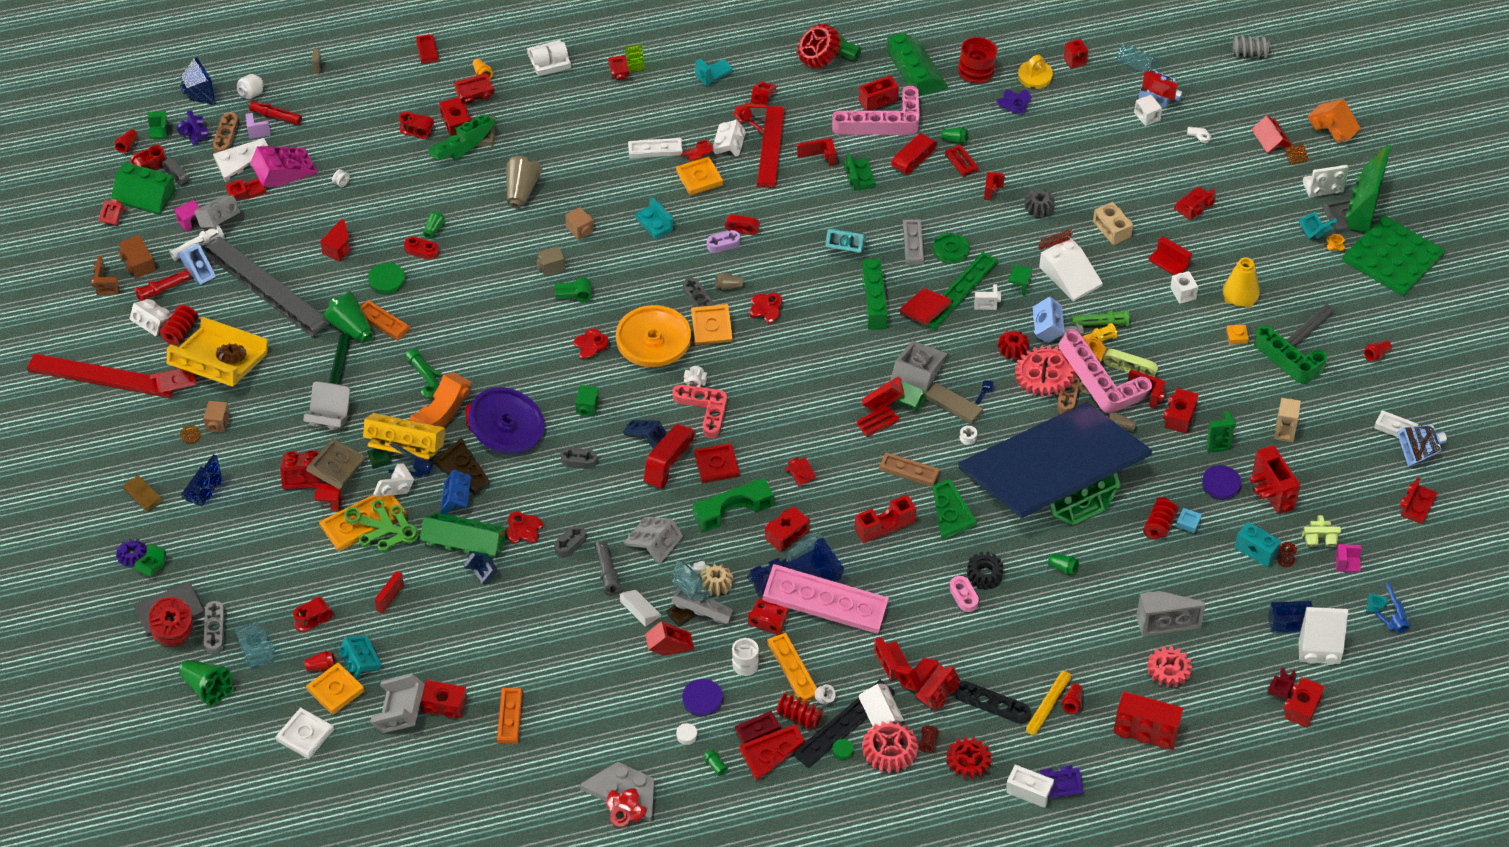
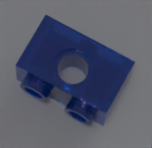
[1268,601,1312,633]

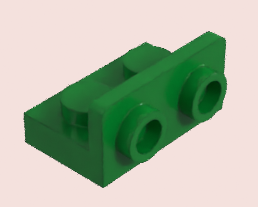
[844,153,875,191]
[1206,411,1236,453]

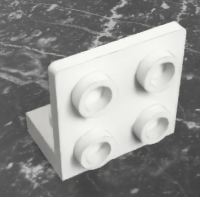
[1303,165,1349,197]

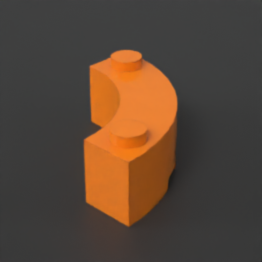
[409,372,472,428]

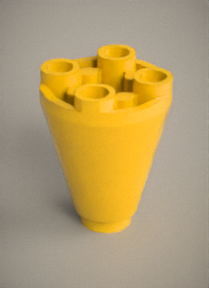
[1223,257,1260,308]

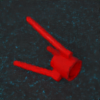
[733,102,767,133]

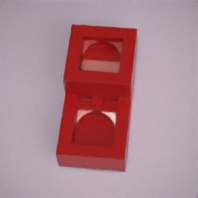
[1142,71,1178,100]
[225,178,267,200]

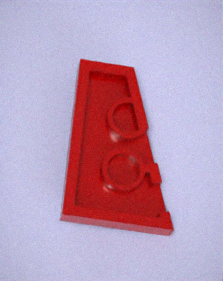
[739,724,804,782]

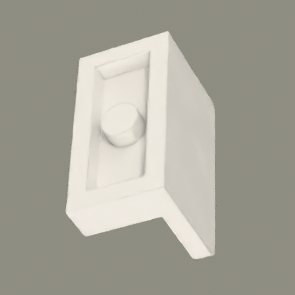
[859,684,904,726]
[1006,765,1054,808]

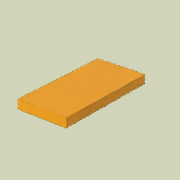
[319,494,407,552]

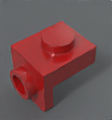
[608,55,629,80]
[784,457,816,487]

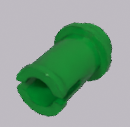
[704,749,728,776]

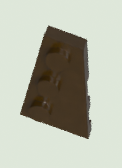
[434,437,489,496]

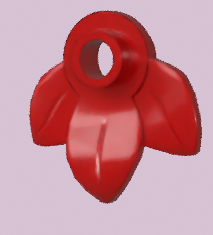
[681,140,714,161]
[749,293,782,324]
[572,328,609,359]
[507,511,544,544]
[606,788,647,827]

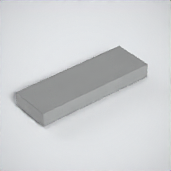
[903,219,924,265]

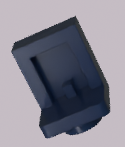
[463,552,498,585]

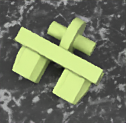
[1301,515,1341,547]

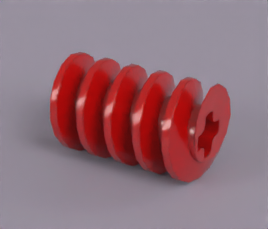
[160,305,199,346]
[1143,497,1179,540]
[777,691,824,730]

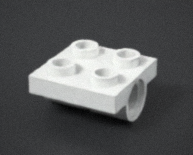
[527,40,571,76]

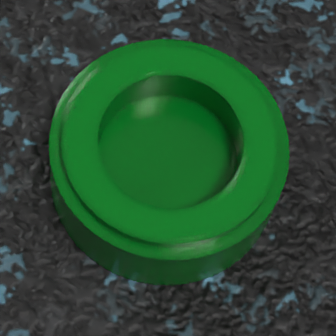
[833,739,853,760]

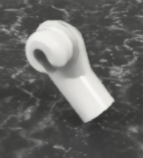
[1187,127,1211,143]

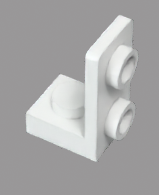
[374,463,414,497]

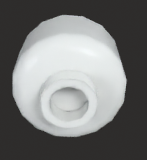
[237,74,264,99]

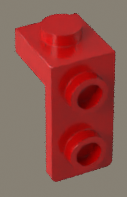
[1127,369,1166,409]

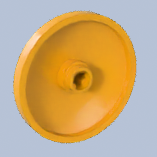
[616,305,691,367]

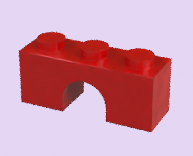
[854,494,916,543]

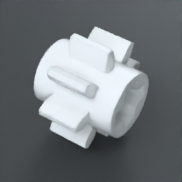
[684,366,707,387]

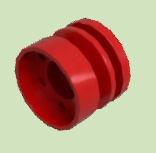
[958,37,997,84]
[149,597,193,647]

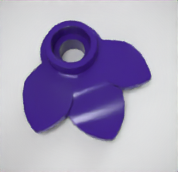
[997,89,1031,114]

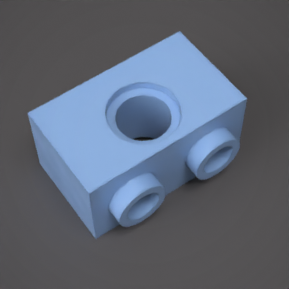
[1033,297,1065,344]

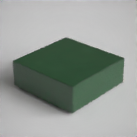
[367,448,391,469]

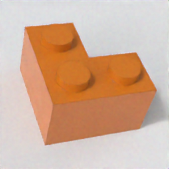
[1307,99,1361,143]

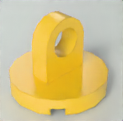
[1018,55,1053,89]

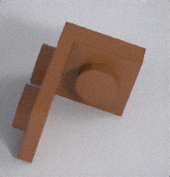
[91,256,120,295]

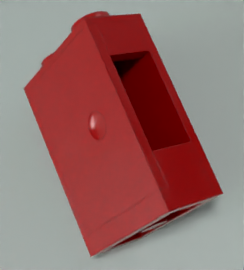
[1250,445,1300,514]

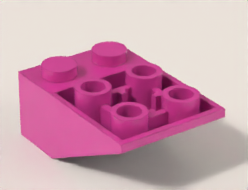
[250,146,318,187]

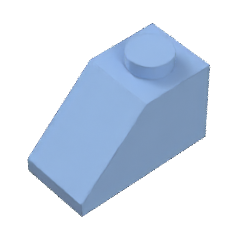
[178,244,216,285]

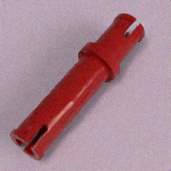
[249,100,302,126]

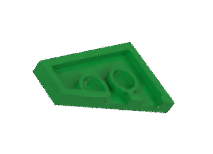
[933,479,977,541]

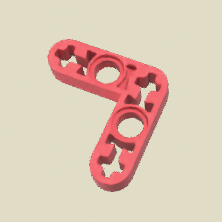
[673,385,727,438]

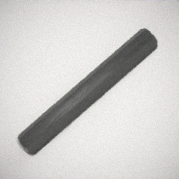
[1286,304,1333,347]

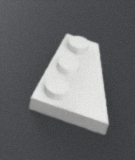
[213,138,268,183]

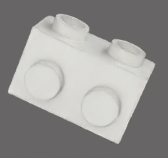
[713,120,746,157]
[130,299,172,336]

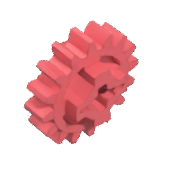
[1147,646,1192,688]

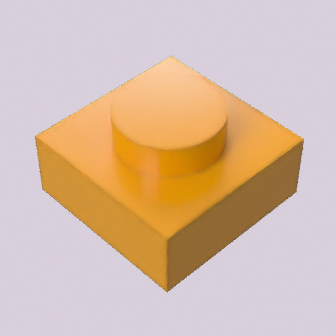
[1226,325,1249,345]

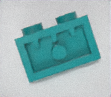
[635,197,674,240]
[339,635,382,680]

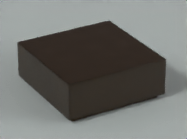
[667,605,695,627]

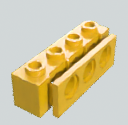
[363,413,445,459]

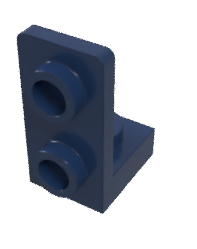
[623,420,667,449]

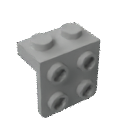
[303,381,351,429]

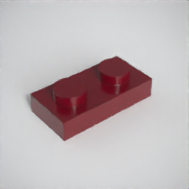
[735,711,781,744]

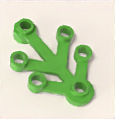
[345,500,419,553]

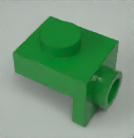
[134,544,166,576]

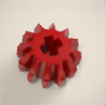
[997,329,1030,361]

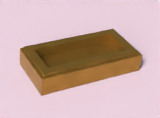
[123,475,162,512]

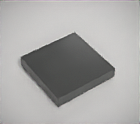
[1322,198,1353,233]

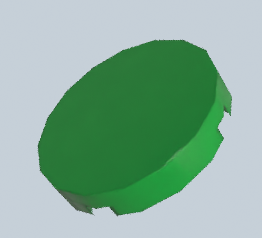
[933,233,969,264]
[368,263,405,295]

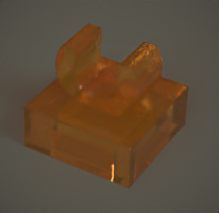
[1284,143,1308,165]

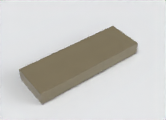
[925,382,983,424]

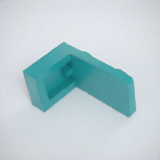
[694,58,733,86]
[1298,212,1337,239]

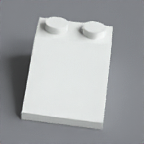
[1039,237,1103,302]
[1298,607,1348,665]

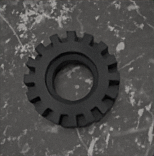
[967,552,1004,590]

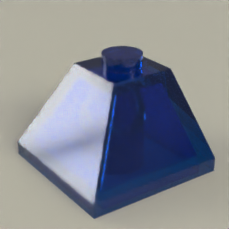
[180,57,216,105]

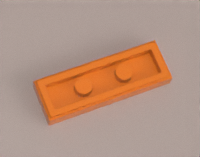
[360,300,410,341]
[497,688,523,744]

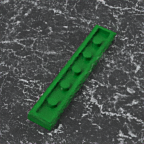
[920,252,998,331]

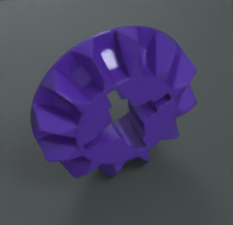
[115,539,147,567]

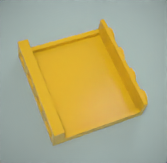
[166,317,268,387]

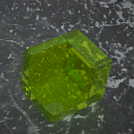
[625,44,645,73]

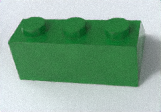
[111,162,176,215]

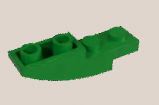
[428,114,495,161]

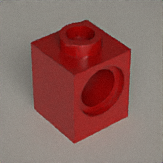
[1064,39,1088,69]

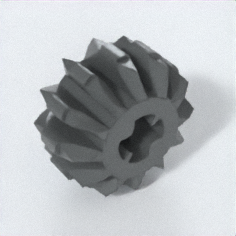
[1024,189,1055,219]

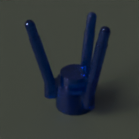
[388,442,433,478]

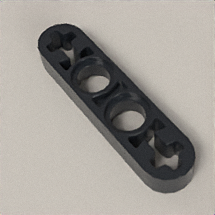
[955,681,1031,724]

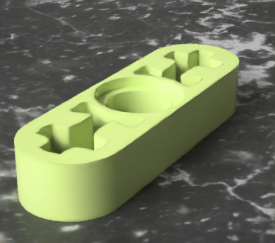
[1103,349,1158,377]

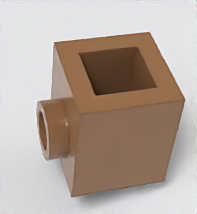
[565,207,594,240]

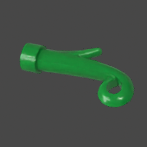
[405,348,442,399]

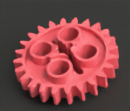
[1015,345,1077,397]

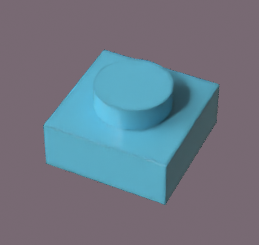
[1176,508,1202,533]

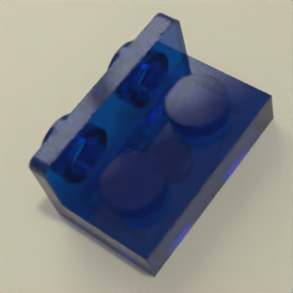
[747,558,790,596]

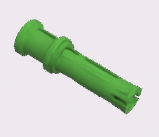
[1072,310,1129,326]

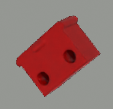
[748,598,788,635]

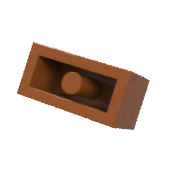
[118,235,156,279]

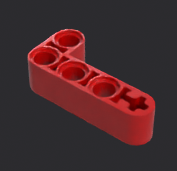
[643,423,696,489]

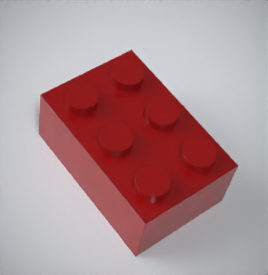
[1113,691,1184,750]

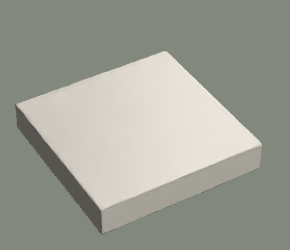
[275,707,334,759]

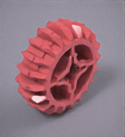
[862,721,918,774]

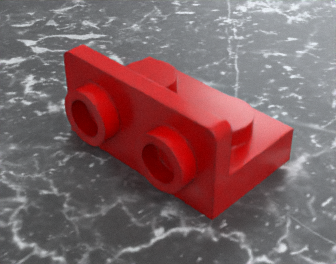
[1174,186,1216,220]
[1400,477,1438,525]

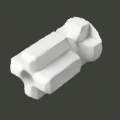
[686,561,706,576]

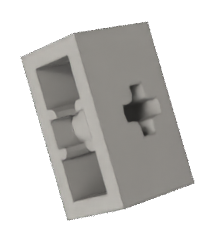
[194,196,240,228]

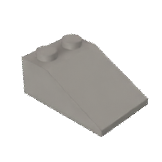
[890,340,947,393]
[1136,591,1205,636]

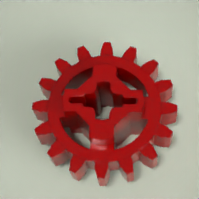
[946,736,991,780]

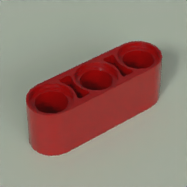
[891,133,937,175]

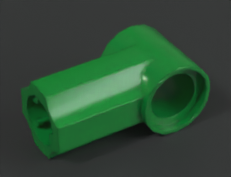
[835,34,861,61]
[555,278,592,302]

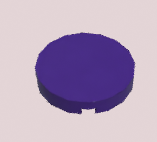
[1202,465,1241,500]
[682,679,723,717]

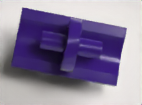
[177,111,209,145]

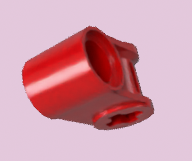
[399,112,434,139]
[130,145,167,170]
[293,597,333,632]

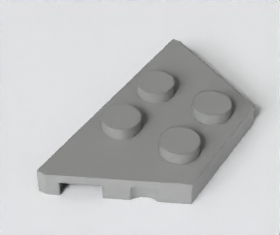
[580,762,654,822]

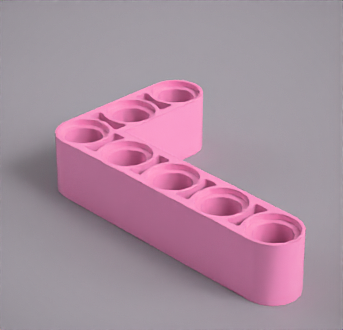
[832,86,919,135]
[1059,329,1152,413]

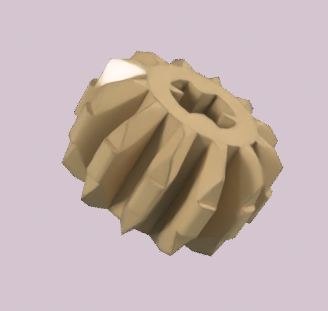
[699,563,733,597]

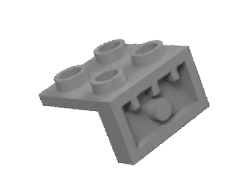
[624,517,683,563]

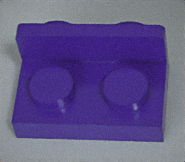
[1040,765,1083,799]

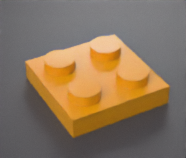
[676,156,723,196]
[691,304,732,345]
[306,663,365,715]

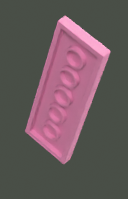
[762,564,889,634]

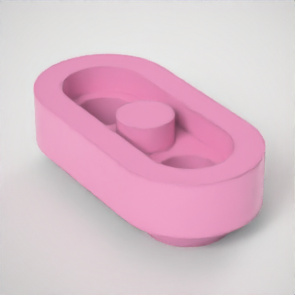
[950,576,979,612]

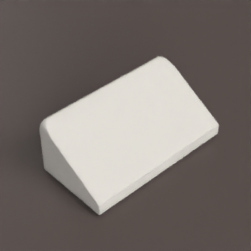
[620,590,661,627]

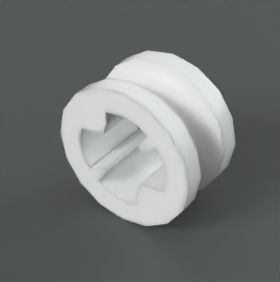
[332,169,350,188]
[960,426,977,445]
[815,684,836,705]

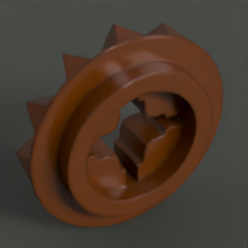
[216,343,247,363]

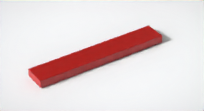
[757,106,784,188]

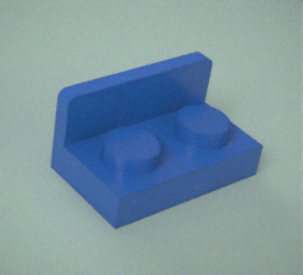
[440,470,471,514]

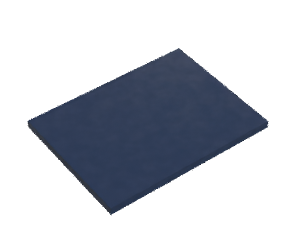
[958,402,1152,518]

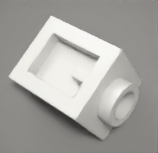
[974,284,1001,310]

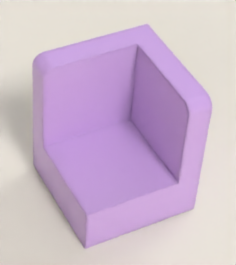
[245,113,271,139]

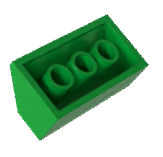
[887,33,948,97]
[420,512,508,558]

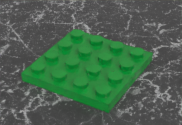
[1342,215,1445,297]

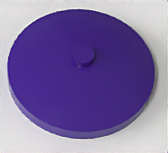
[468,387,544,454]

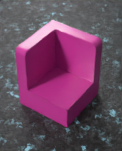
[174,200,200,232]
[1335,544,1362,573]

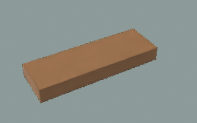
[879,452,940,487]

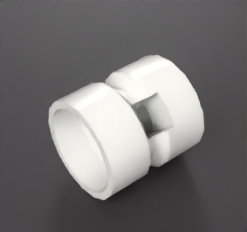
[732,638,759,676]

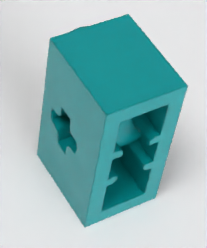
[825,228,866,253]
[1235,522,1282,567]

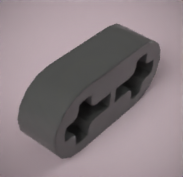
[162,158,189,186]
[561,447,597,469]
[554,525,586,557]

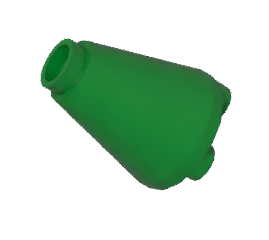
[323,291,373,343]
[179,660,233,706]

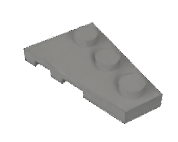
[671,582,733,624]

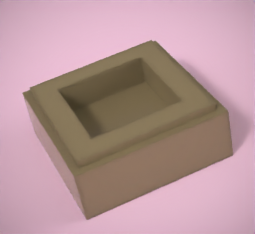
[311,49,322,74]

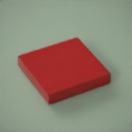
[899,288,951,325]
[694,443,740,483]

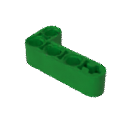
[1254,325,1327,384]

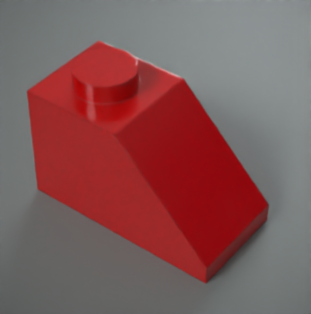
[320,219,350,262]
[645,621,694,656]

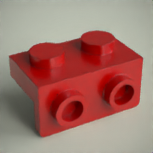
[454,73,494,104]

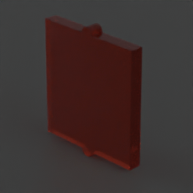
[1038,229,1073,250]

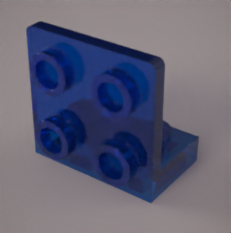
[181,454,222,507]
[787,537,844,582]

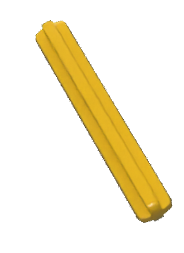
[1026,671,1071,736]

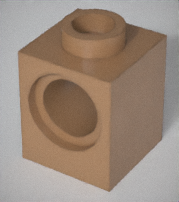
[203,401,230,432]

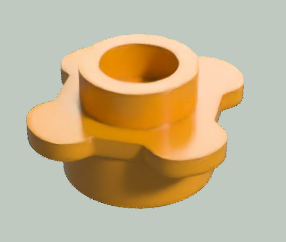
[1326,234,1345,251]

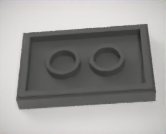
[133,582,205,637]

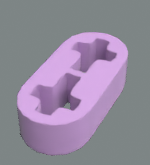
[707,230,740,253]

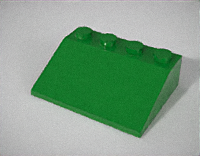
[1345,145,1391,232]

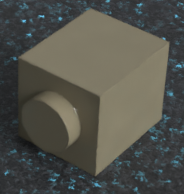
[536,246,565,277]

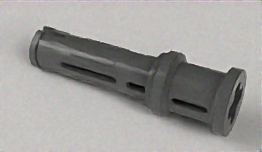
[595,540,621,595]

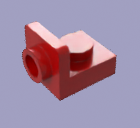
[750,81,777,106]
[984,172,1005,200]
[98,199,126,226]

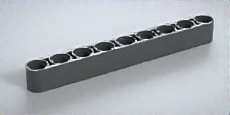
[205,237,328,337]

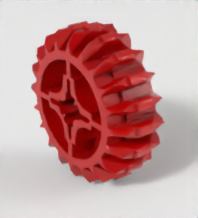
[797,23,842,69]

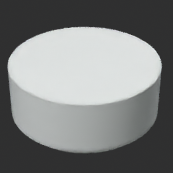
[676,723,697,745]

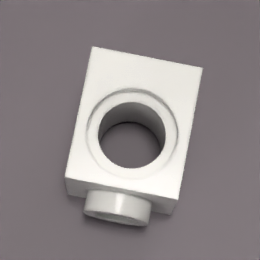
[1134,95,1162,126]
[1170,271,1198,304]

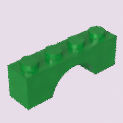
[861,258,887,330]
[693,478,774,533]

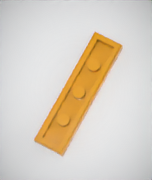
[767,632,817,704]

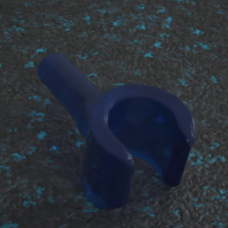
[976,380,994,404]

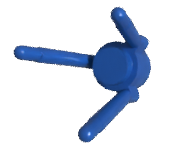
[1374,582,1411,634]

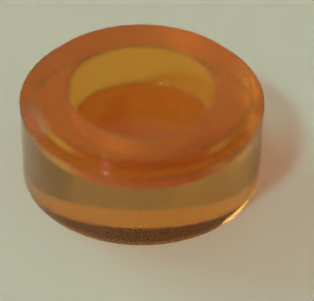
[180,425,201,444]

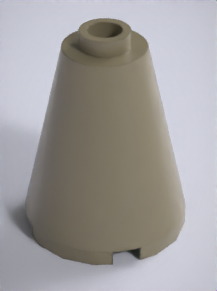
[506,156,542,209]

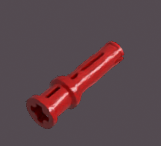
[135,269,191,301]

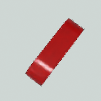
[724,214,760,235]

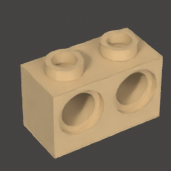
[1093,202,1133,245]
[1274,398,1301,442]

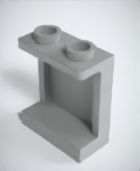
[370,674,425,734]

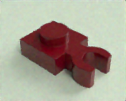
[1268,668,1296,699]

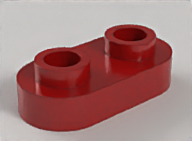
[404,236,439,260]

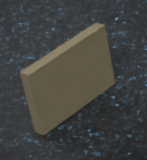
[306,438,366,490]

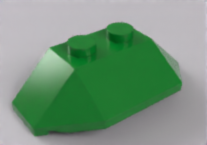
[1049,473,1121,525]

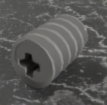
[1233,36,1270,59]

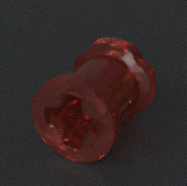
[1277,541,1297,568]
[918,725,939,753]

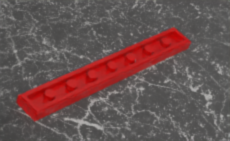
[27,353,175,398]

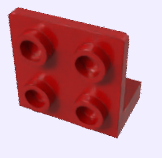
[280,450,322,489]
[915,665,960,712]

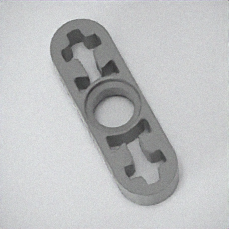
[204,601,224,655]

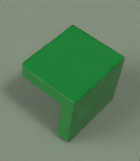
[148,111,168,139]
[1008,264,1032,296]

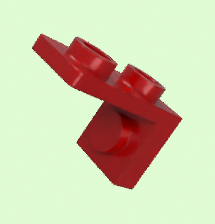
[797,138,837,166]
[894,658,939,691]

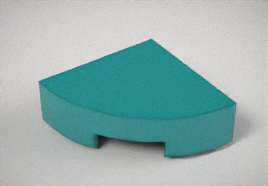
[1366,593,1389,612]

